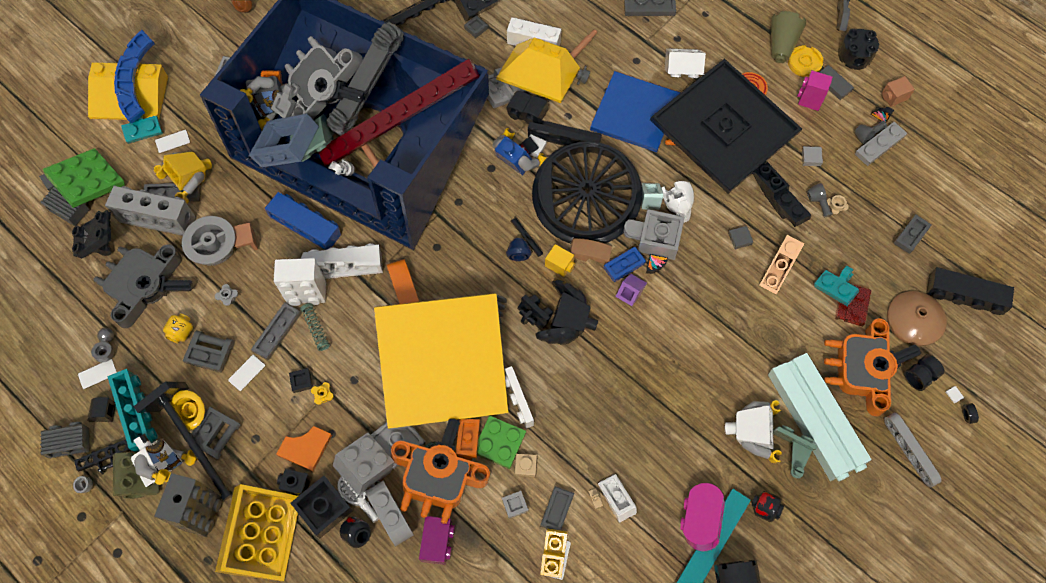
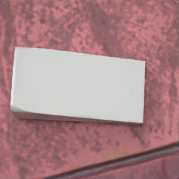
[598,474,637,522]

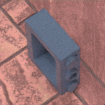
[249,114,319,167]

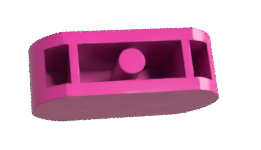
[680,483,725,551]

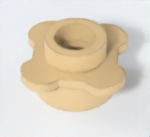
[827,195,849,215]

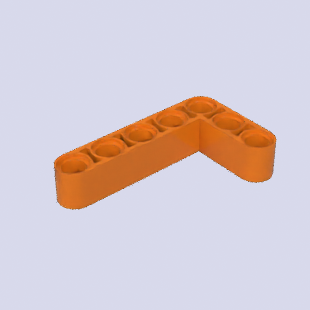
[387,259,419,304]

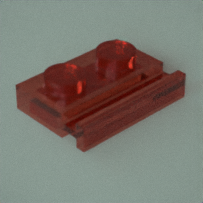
[835,285,871,327]

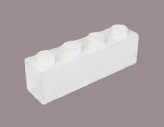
[301,244,383,279]

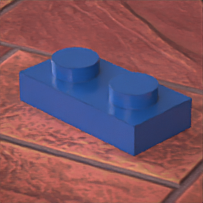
[604,247,646,282]

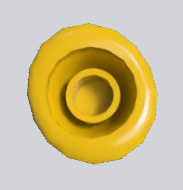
[171,390,205,431]

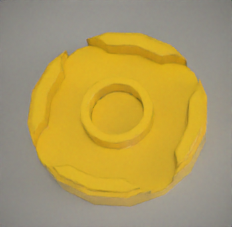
[788,45,823,77]

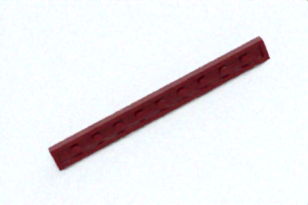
[319,59,480,166]

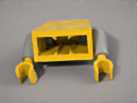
[154,152,212,204]

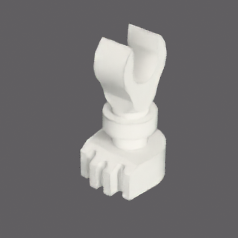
[329,159,354,177]

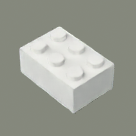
[274,258,326,306]

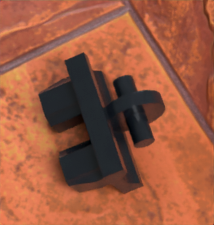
[517,295,553,331]

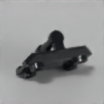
[72,210,111,259]

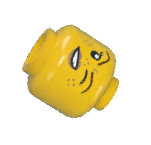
[163,313,193,344]

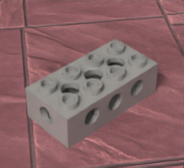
[105,186,196,236]

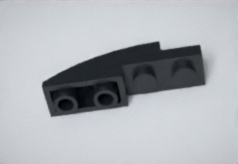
[753,162,811,227]

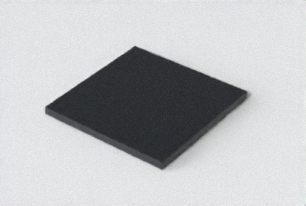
[650,58,802,194]

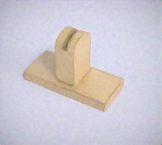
[588,489,603,509]

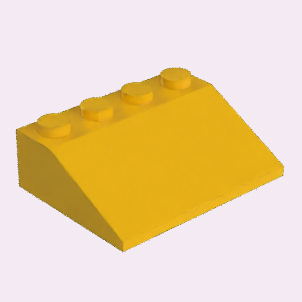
[88,62,168,120]
[215,484,298,581]

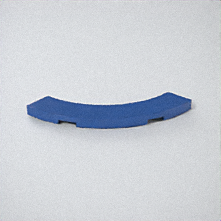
[114,30,155,124]

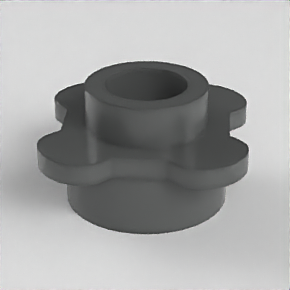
[576,65,590,85]

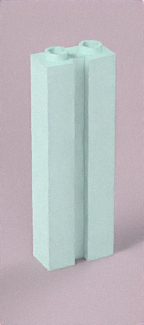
[768,353,872,481]

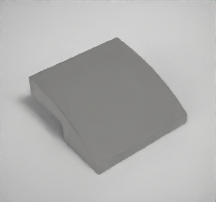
[487,68,526,108]

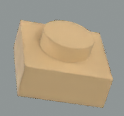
[515,454,537,477]

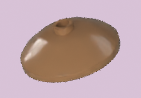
[887,291,947,346]

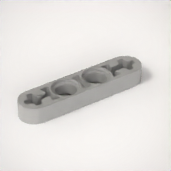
[884,413,941,488]

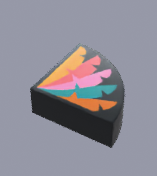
[871,107,894,122]
[646,254,668,274]

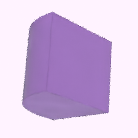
[615,274,647,306]

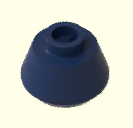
[506,238,532,261]

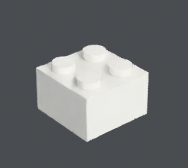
[665,49,706,78]

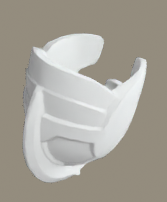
[661,181,694,223]

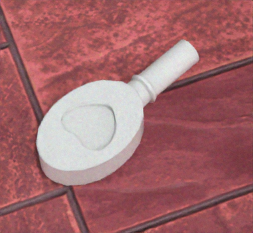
[338,476,379,523]

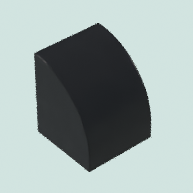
[87,397,116,422]

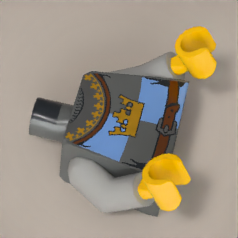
[240,76,289,131]

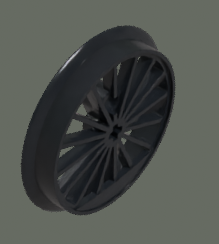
[532,141,642,244]

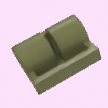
[113,453,159,499]

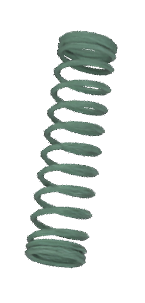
[301,303,330,351]

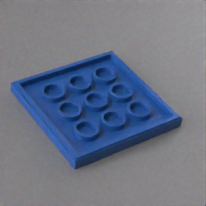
[590,71,680,152]

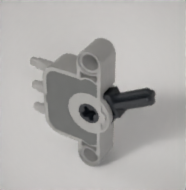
[285,36,365,120]

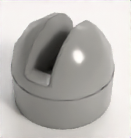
[73,476,93,493]

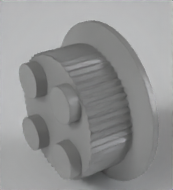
[182,216,236,266]

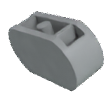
[365,481,414,547]

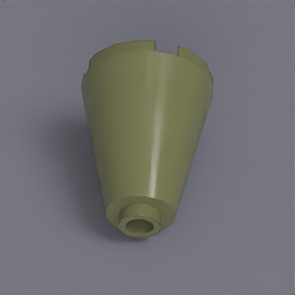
[771,11,806,63]

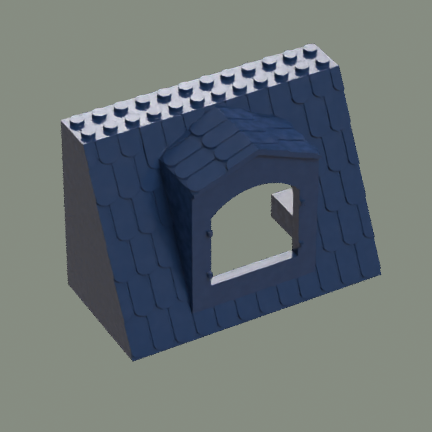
[200,0,489,250]

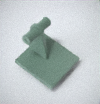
[773,425,817,479]

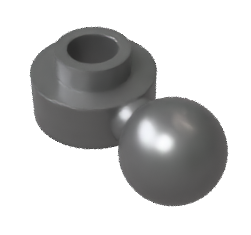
[91,328,114,363]

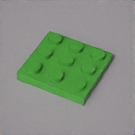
[43,148,125,208]

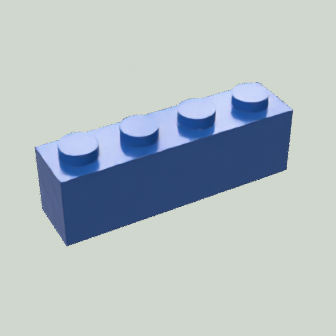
[265,192,341,250]

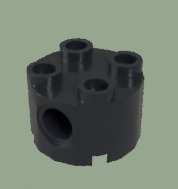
[838,29,879,70]
[714,560,761,583]

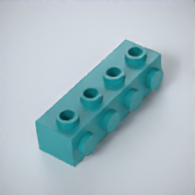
[107,369,158,453]

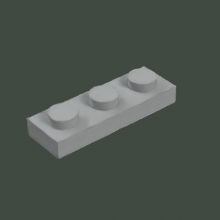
[855,122,907,166]

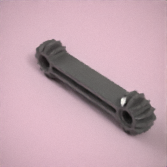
[327,22,403,135]

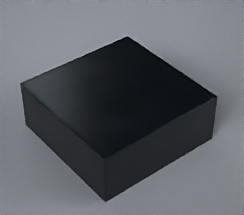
[289,368,313,393]

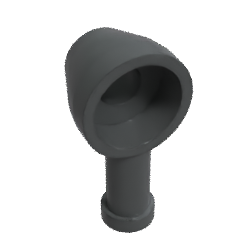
[854,121,887,144]
[807,183,833,218]

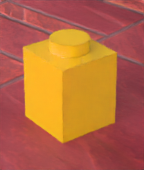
[545,244,575,277]

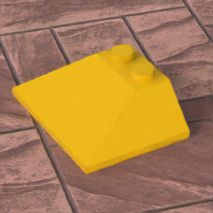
[496,37,580,103]

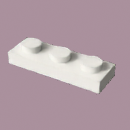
[505,366,534,428]

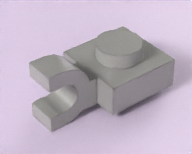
[271,83,300,118]

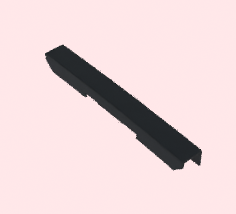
[510,216,543,257]

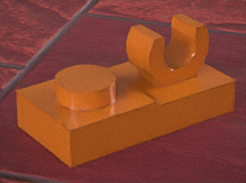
[456,419,480,461]

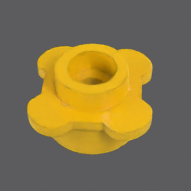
[311,382,334,405]

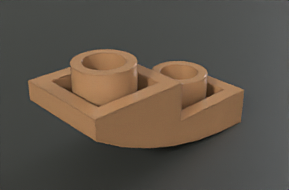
[570,238,612,264]

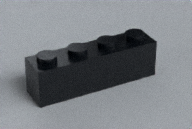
[926,267,1014,315]

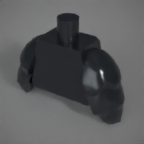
[535,279,598,345]

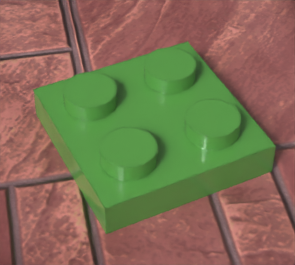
[477,415,526,469]

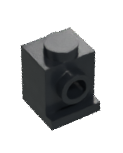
[277,469,312,496]

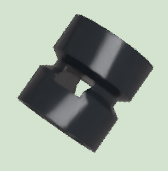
[904,354,945,391]

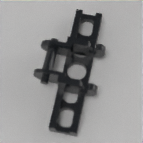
[74,439,131,474]

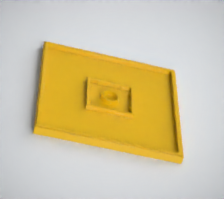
[374,293,508,429]

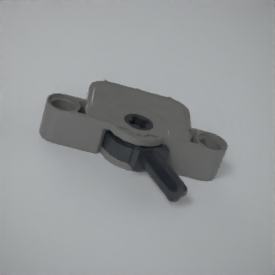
[93,244,193,328]

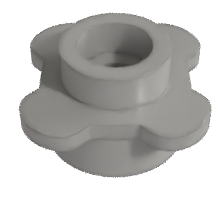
[215,284,238,306]

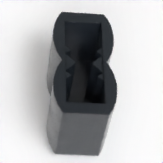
[506,91,549,124]

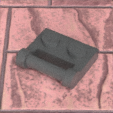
[183,330,234,373]
[191,407,241,460]

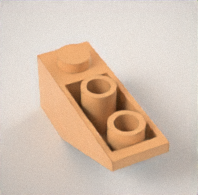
[759,235,804,294]

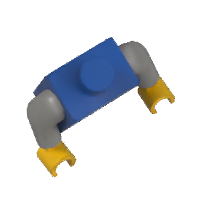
[492,128,547,176]

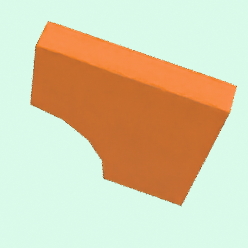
[276,426,332,472]

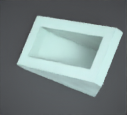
[641,183,663,210]

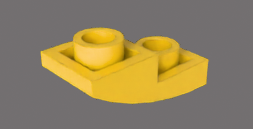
[540,528,568,578]

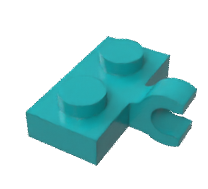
[121,115,163,144]
[814,266,859,306]

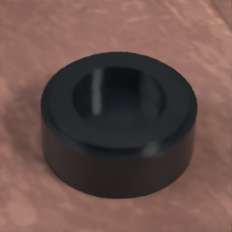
[962,403,979,424]

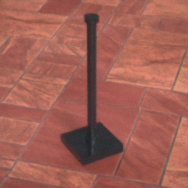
[133,382,233,501]

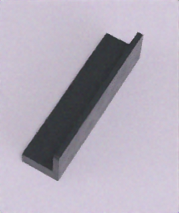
[528,120,602,154]

